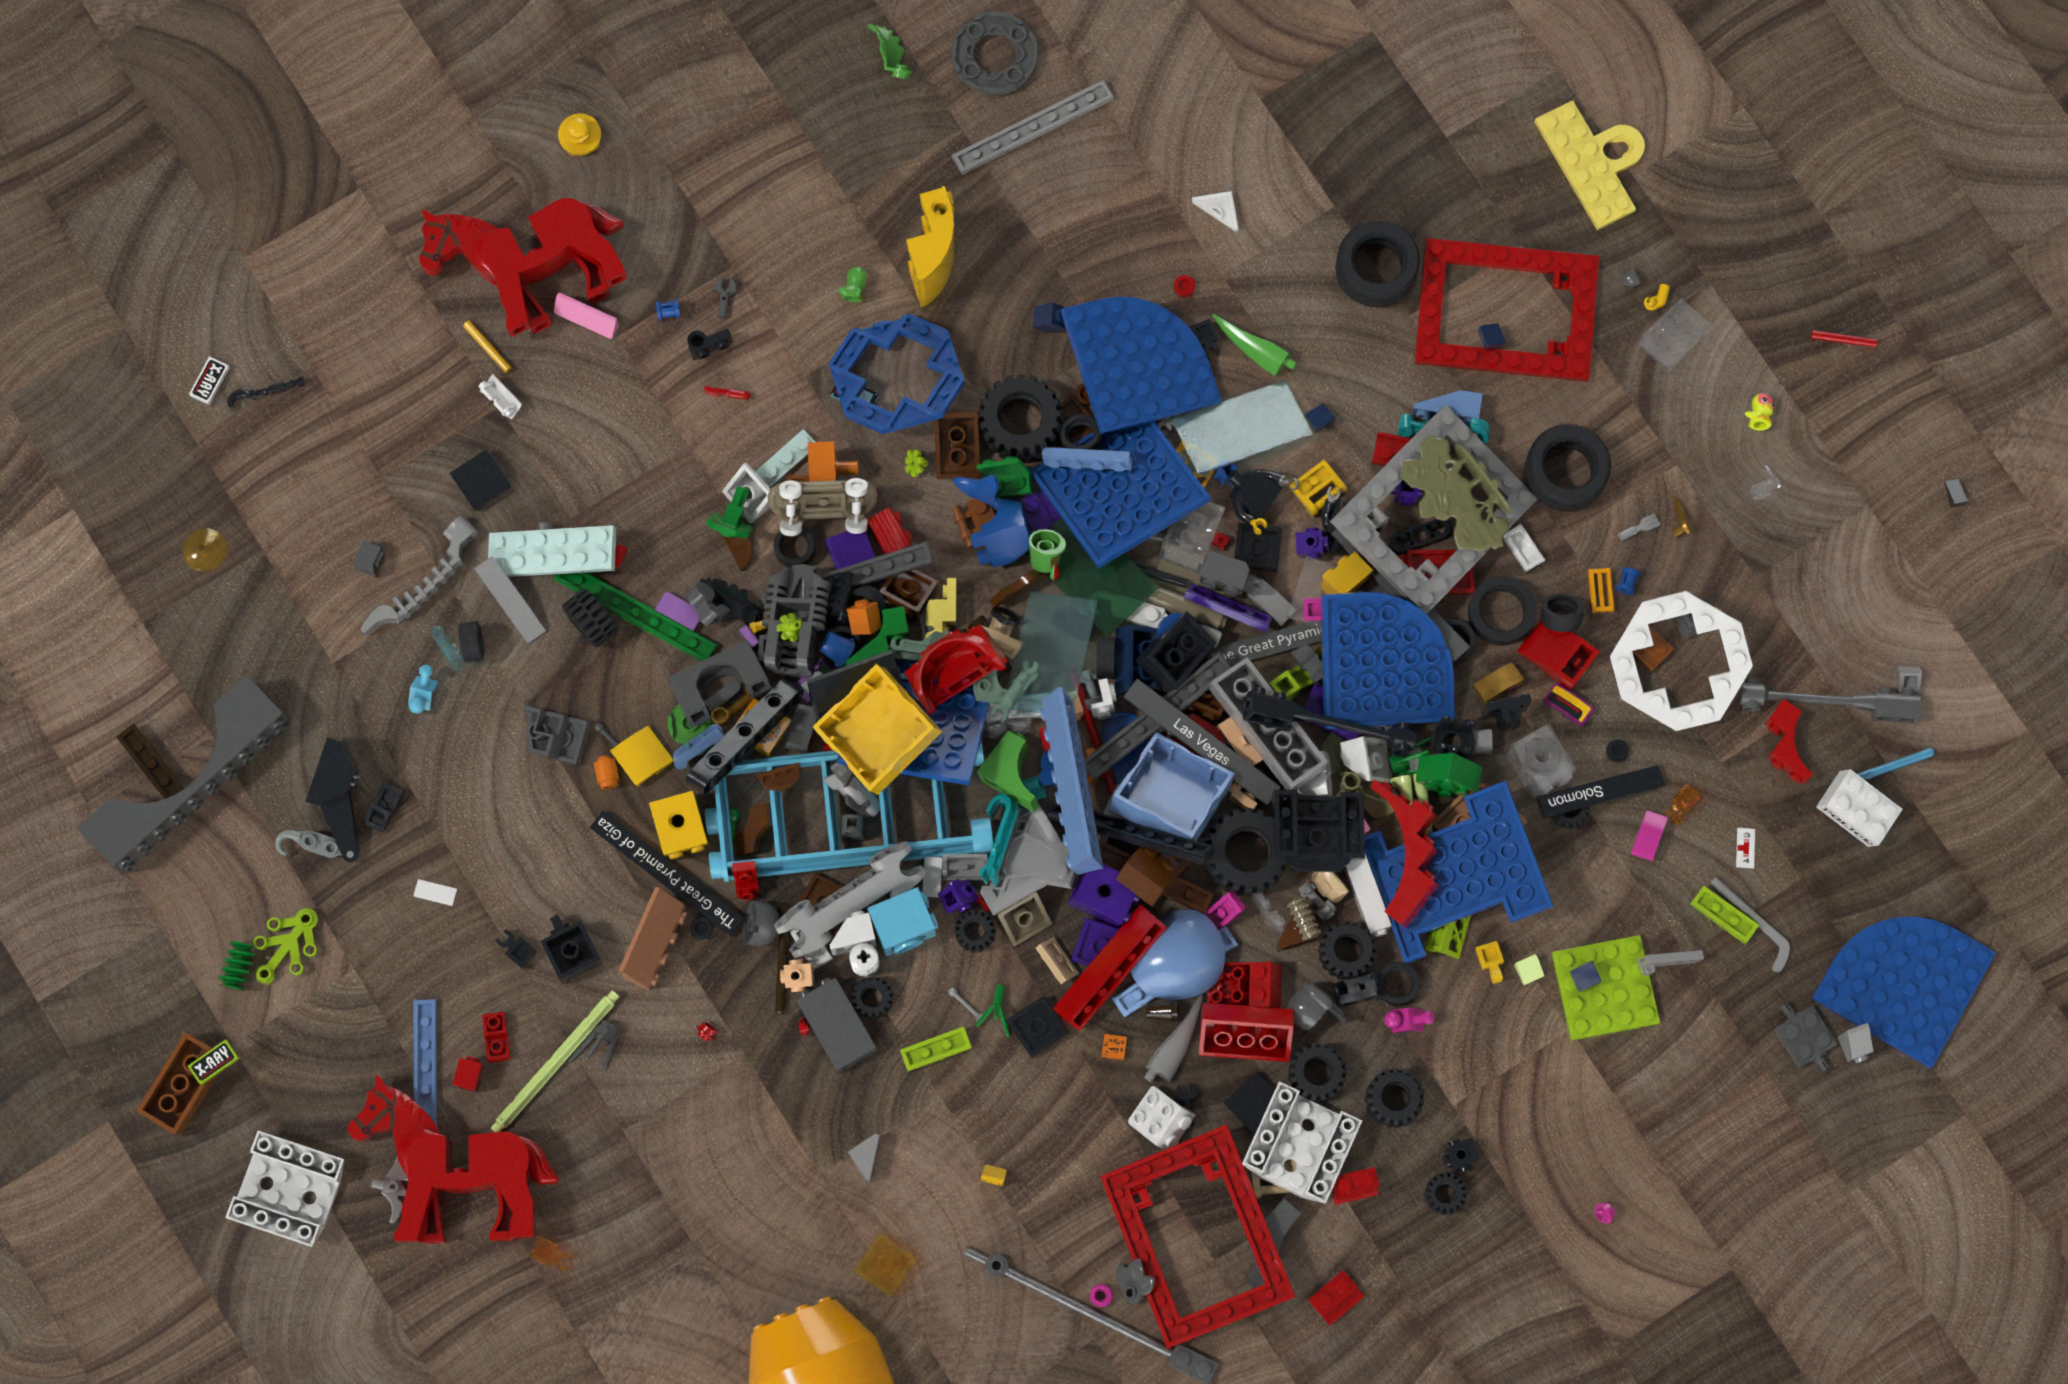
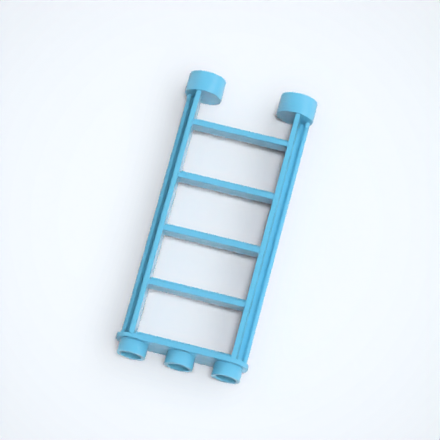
[705,740,993,882]

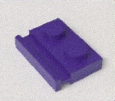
[1019,489,1066,532]

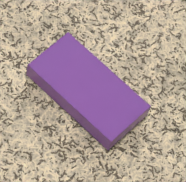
[655,591,700,631]

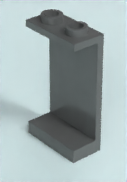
[796,977,877,1073]

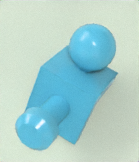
[408,665,438,714]

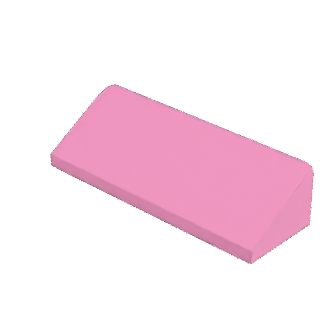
[554,293,619,339]

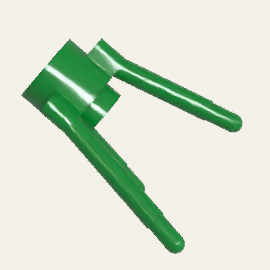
[1389,736,1431,776]

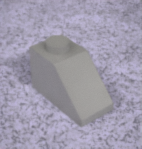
[1837,1023,1873,1064]

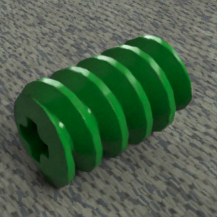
[218,941,256,991]

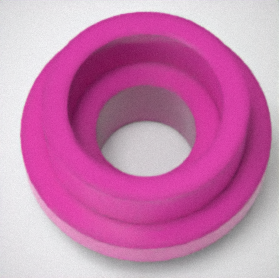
[1594,1202,1616,1224]
[1090,1284,1113,1308]

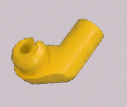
[1644,284,1670,311]

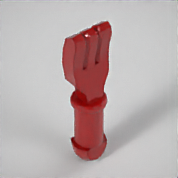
[704,386,751,400]

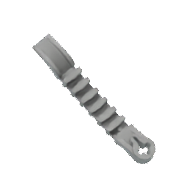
[361,516,478,638]

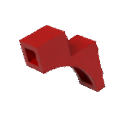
[1765,699,1813,785]

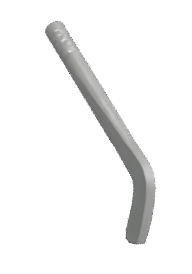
[1710,877,1790,972]

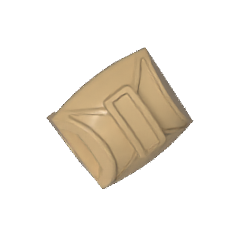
[1312,872,1349,904]

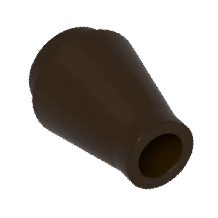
[1146,999,1179,1022]

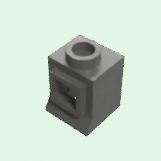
[353,540,385,578]

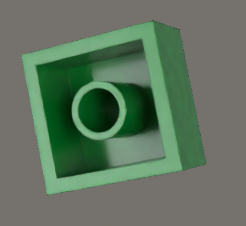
[1415,753,1482,798]

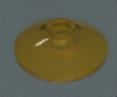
[182,528,227,572]

